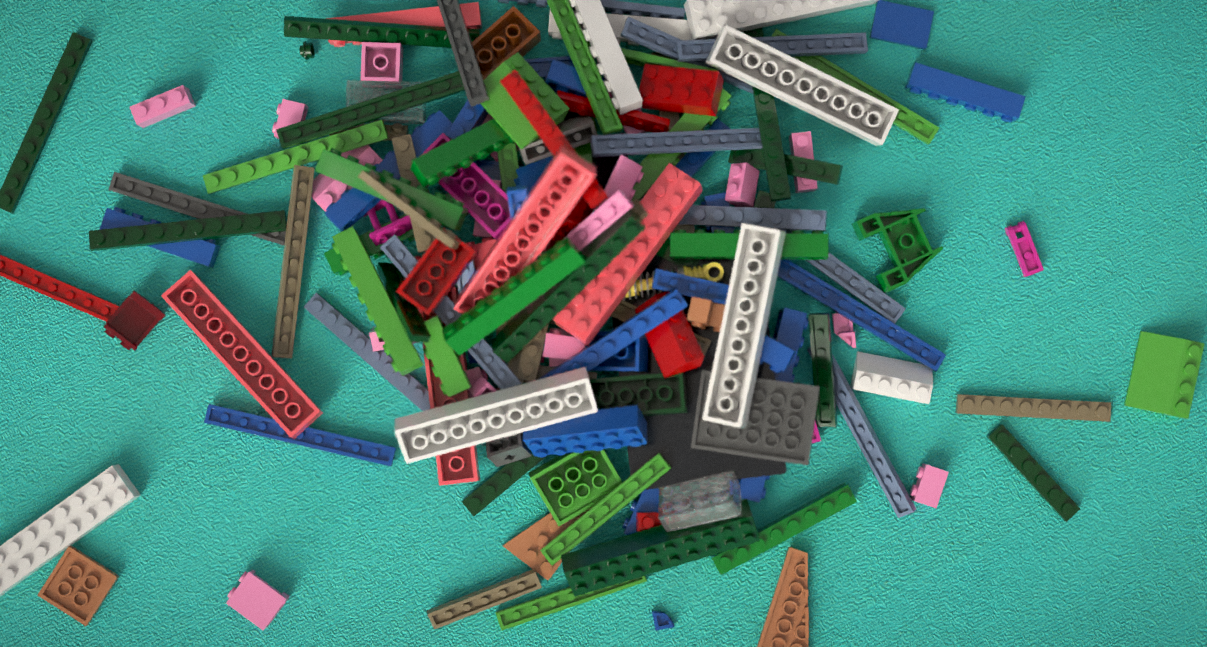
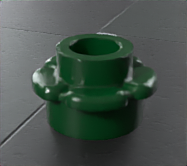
[300,41,315,60]

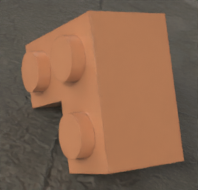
[687,297,725,333]

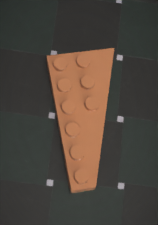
[502,508,591,580]
[757,546,809,647]

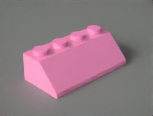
[311,145,383,212]
[594,155,644,212]

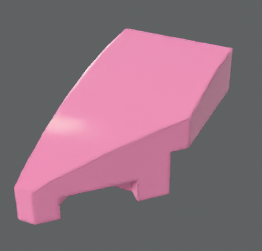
[832,313,856,348]

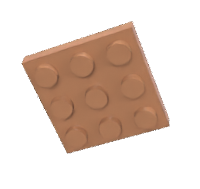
[38,545,119,626]

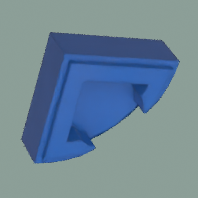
[652,610,674,631]

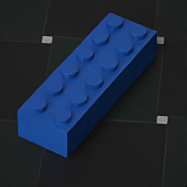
[523,405,647,458]

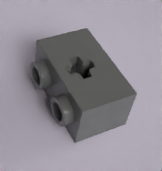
[486,432,532,467]

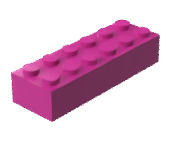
[420,133,511,240]

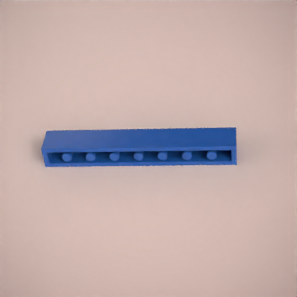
[324,110,453,232]

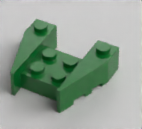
[852,208,943,293]

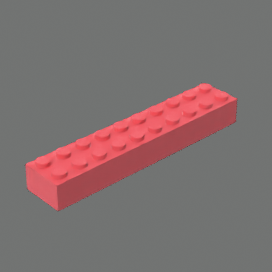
[453,146,596,314]
[553,163,702,346]
[161,270,323,439]
[419,287,480,486]

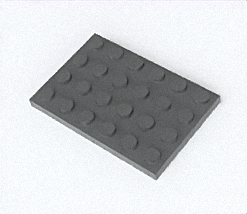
[691,370,820,466]

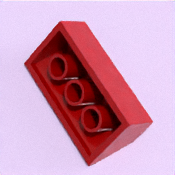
[634,291,704,378]

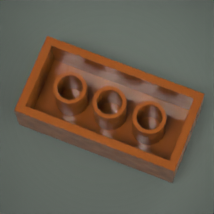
[472,6,541,79]

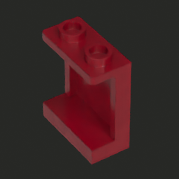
[104,289,165,351]

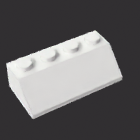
[850,351,933,404]

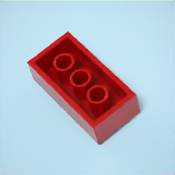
[639,64,724,116]
[396,228,478,316]

